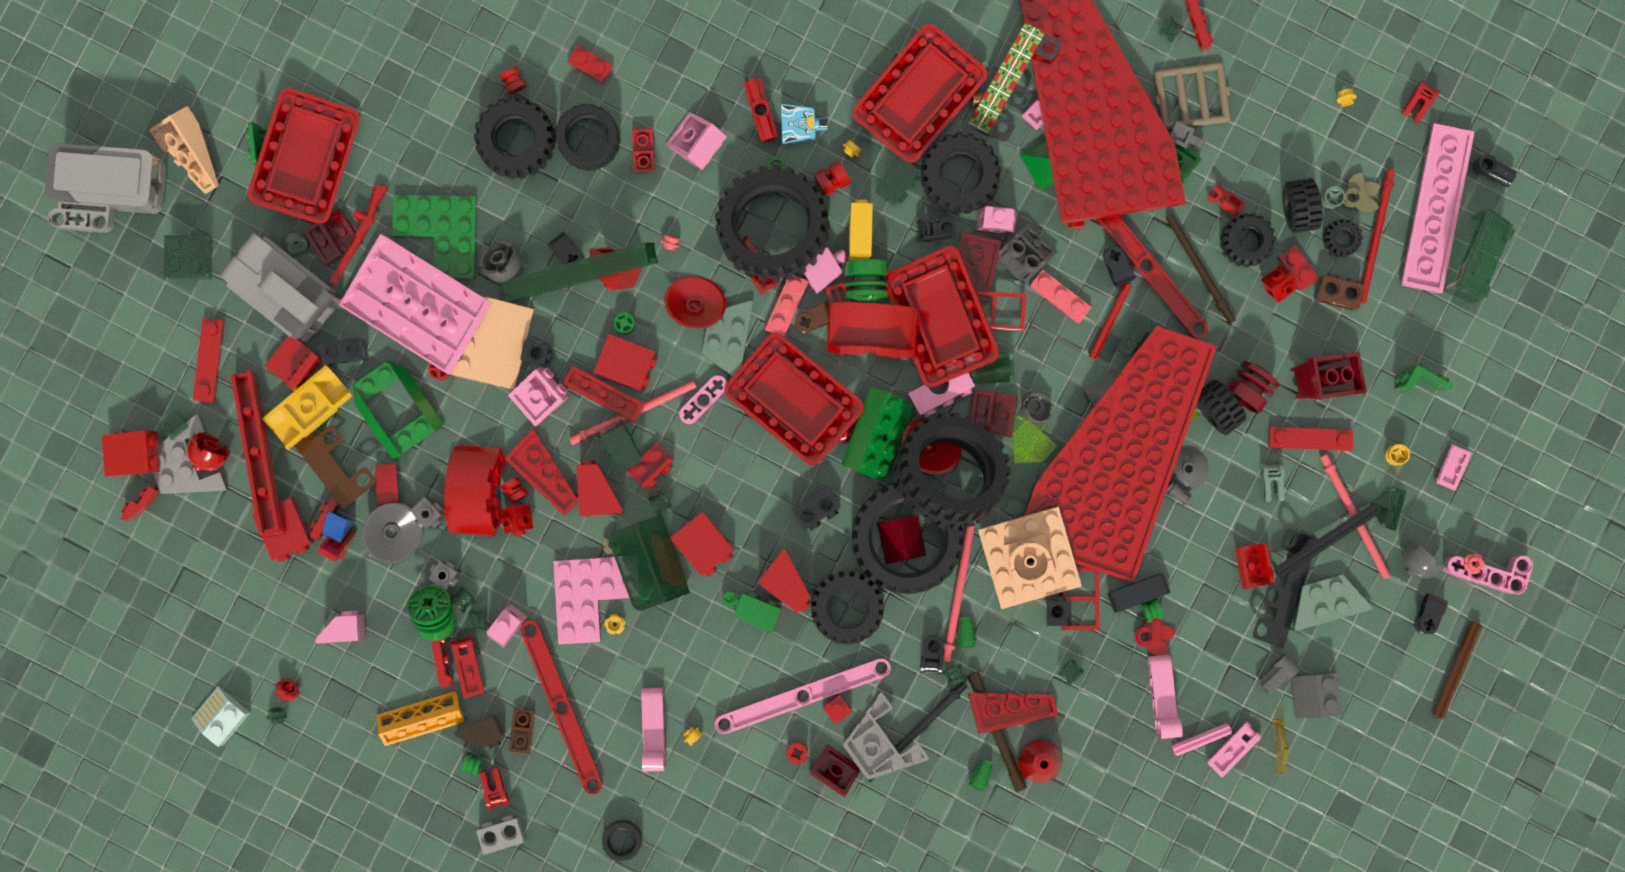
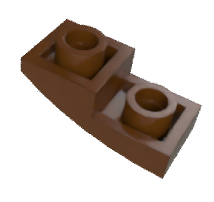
[509,709,535,755]

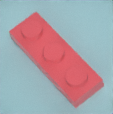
[1029,269,1092,324]
[765,275,809,337]

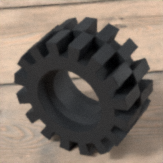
[1323,218,1363,257]

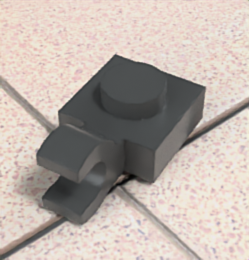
[1169,120,1206,148]

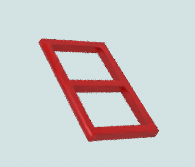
[977,291,1027,331]
[1062,567,1099,631]

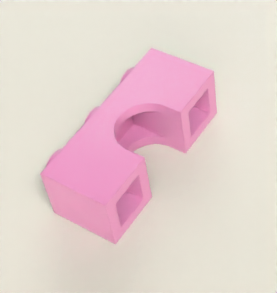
[908,373,975,418]

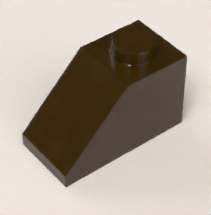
[454,715,505,749]

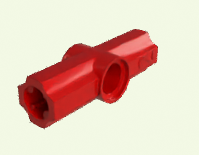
[743,78,778,143]

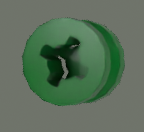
[614,312,636,334]
[1140,598,1164,623]
[461,752,484,777]

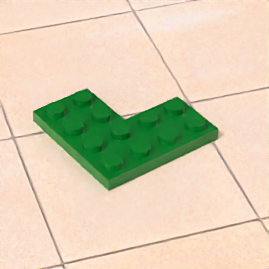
[392,195,477,280]

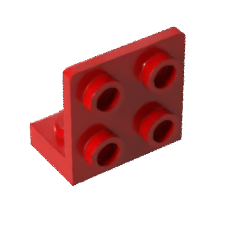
[265,336,321,391]

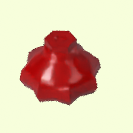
[275,678,300,701]

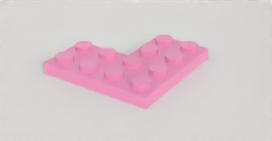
[553,556,640,644]

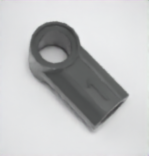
[1257,653,1300,695]

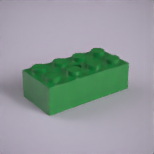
[841,387,914,482]

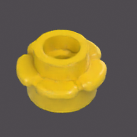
[1336,89,1357,106]
[843,140,861,158]
[604,614,625,635]
[684,727,703,746]

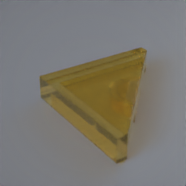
[1274,719,1289,774]

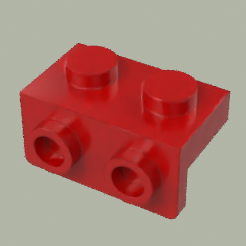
[1235,543,1275,589]

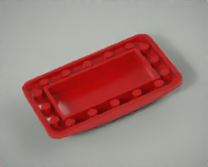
[852,24,987,163]
[247,88,360,224]
[884,246,999,387]
[724,333,864,466]

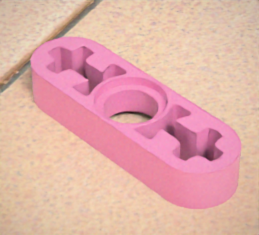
[679,376,727,424]

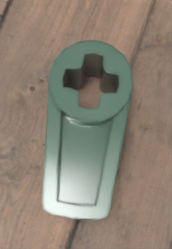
[1260,462,1285,502]

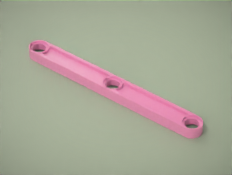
[715,658,891,734]

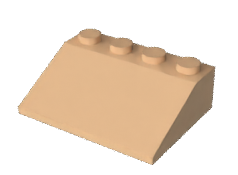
[451,296,534,390]

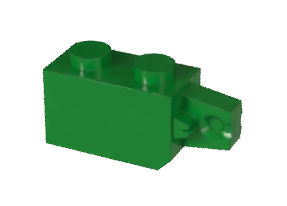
[722,591,781,632]

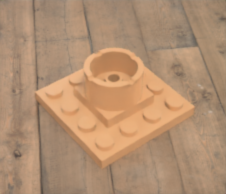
[978,506,1082,609]

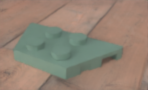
[702,301,753,376]
[1293,574,1372,631]

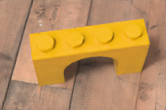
[849,199,873,261]

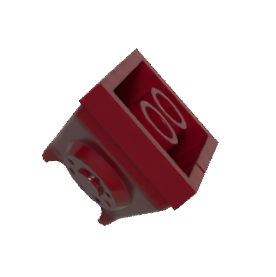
[1290,352,1367,400]

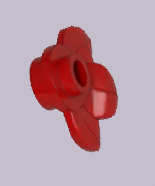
[1134,618,1175,655]

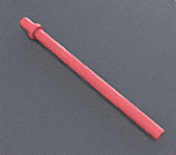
[569,380,697,445]
[1320,454,1391,579]
[943,526,975,662]

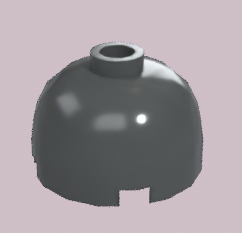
[479,240,522,283]
[1402,539,1445,579]

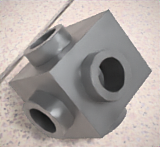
[410,497,446,530]
[429,560,461,590]

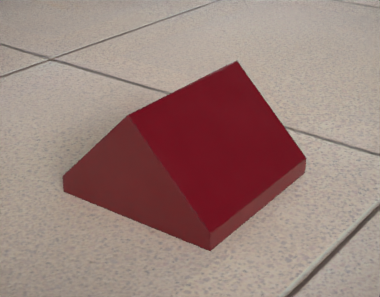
[877,515,926,564]
[809,745,861,798]

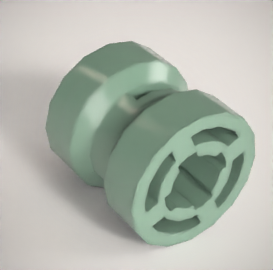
[1321,186,1345,209]

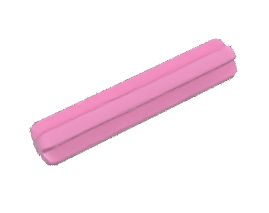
[1172,723,1232,756]

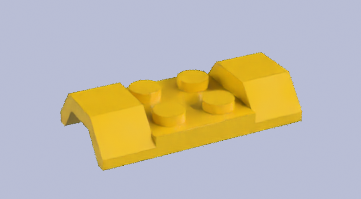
[262,365,352,450]

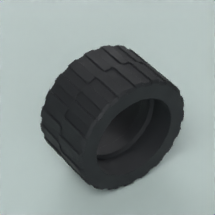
[555,104,620,171]

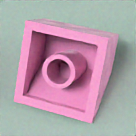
[665,112,727,170]
[316,611,366,643]

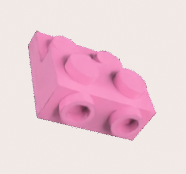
[508,366,569,427]

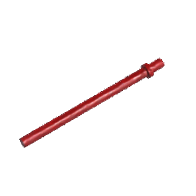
[1360,169,1395,304]

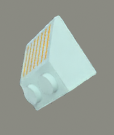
[191,686,251,747]

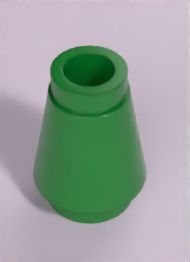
[957,617,977,648]
[968,759,993,792]

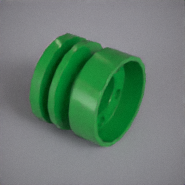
[844,259,888,301]
[407,585,457,641]

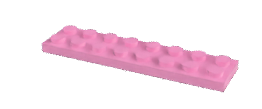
[1400,123,1474,294]

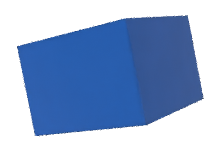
[322,511,355,543]

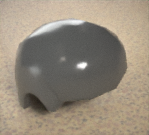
[1021,392,1053,423]

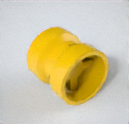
[1384,444,1410,466]

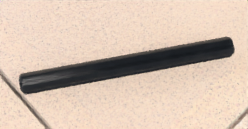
[1274,503,1381,578]

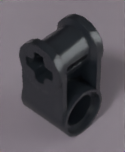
[916,218,956,242]
[547,231,584,272]
[1103,246,1136,288]
[1414,593,1448,634]
[920,635,943,676]

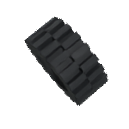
[811,571,884,645]

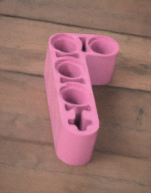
[1443,556,1533,594]
[1148,654,1182,739]
[641,687,666,772]

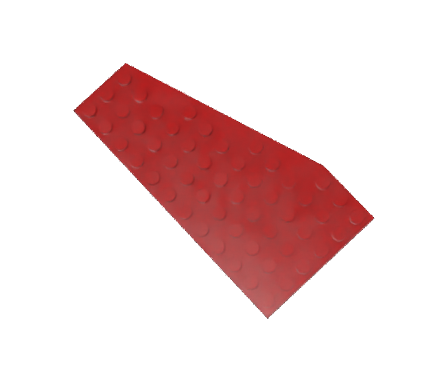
[1020,0,1186,224]
[1024,326,1217,583]

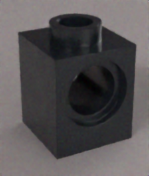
[520,339,553,366]
[1047,596,1071,626]

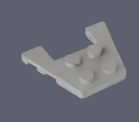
[153,414,228,494]
[843,692,930,780]

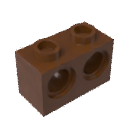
[1314,273,1364,311]

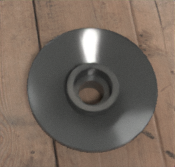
[1170,448,1208,490]

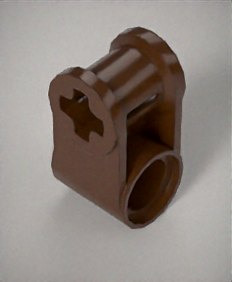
[795,301,829,333]

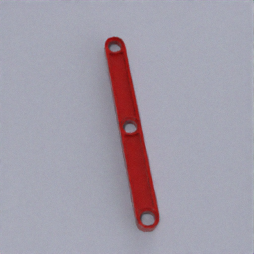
[1096,215,1208,339]
[520,620,603,795]

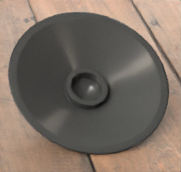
[362,503,423,564]

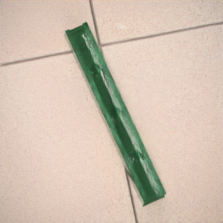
[500,242,658,302]

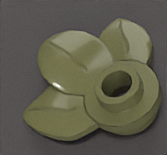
[1343,173,1380,213]

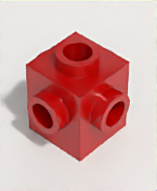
[1261,265,1298,303]
[500,504,534,536]

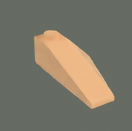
[149,106,219,194]

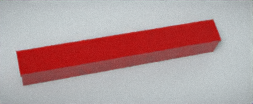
[230,370,285,538]

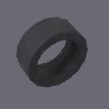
[602,820,643,861]

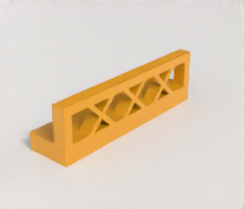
[376,691,465,746]

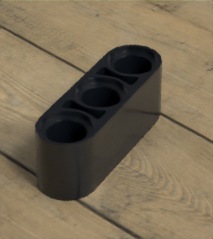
[1107,573,1171,613]

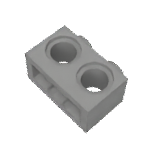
[476,814,526,855]

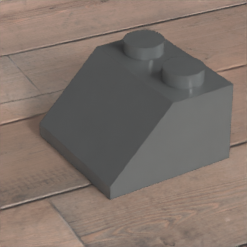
[1291,671,1342,718]

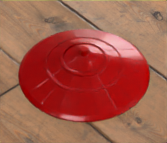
[664,276,726,329]
[902,418,961,474]

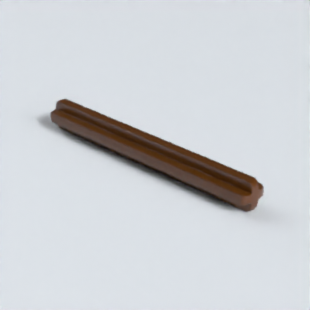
[1433,621,1482,719]

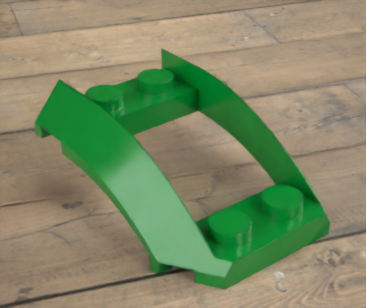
[353,360,444,459]

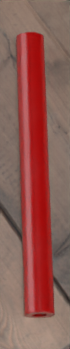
[1088,283,1132,360]

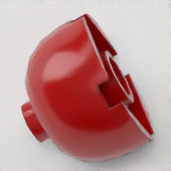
[187,432,230,471]

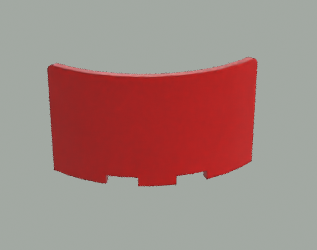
[827,302,918,358]
[444,445,506,536]

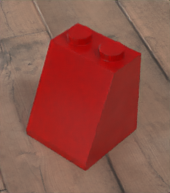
[576,460,625,516]
[758,549,811,614]

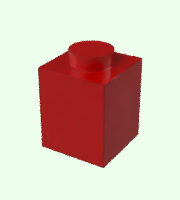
[823,694,852,725]

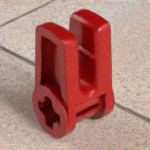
[1401,80,1440,123]
[479,766,509,810]

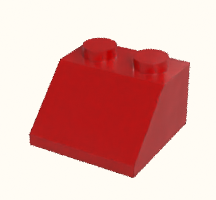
[589,247,643,291]

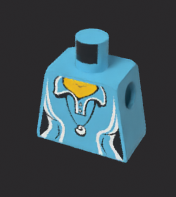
[781,104,828,147]

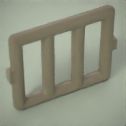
[1154,62,1231,130]

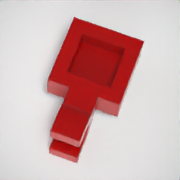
[1206,183,1246,217]

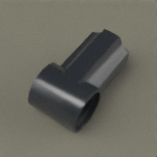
[1472,154,1517,188]

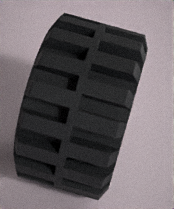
[1283,178,1323,233]
[1220,213,1276,267]
[1197,379,1247,436]

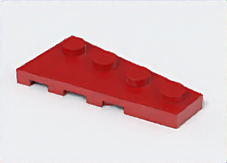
[504,429,579,516]
[968,693,1059,734]

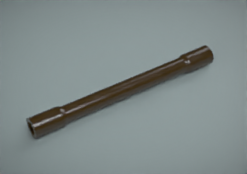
[967,671,1027,792]

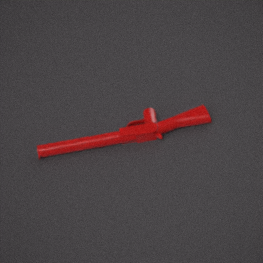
[328,184,389,287]

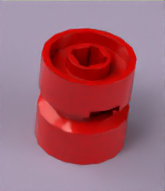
[813,160,851,197]

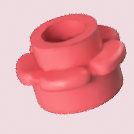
[660,234,680,250]
[1464,553,1485,574]

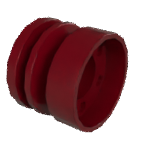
[1226,360,1280,414]

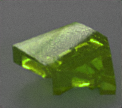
[1013,419,1057,464]

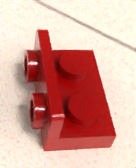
[627,443,674,489]

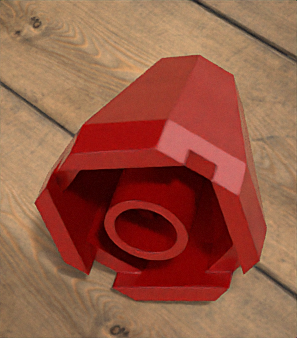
[1017,738,1063,784]

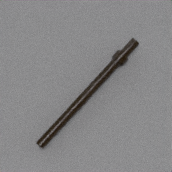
[1166,214,1236,324]

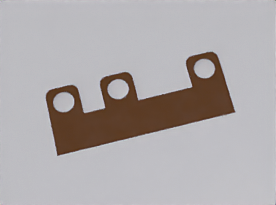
[294,425,376,510]

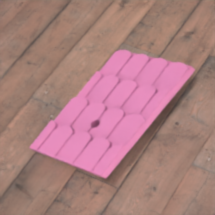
[339,234,492,374]

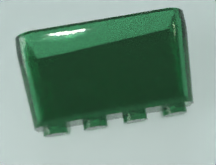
[609,515,690,611]

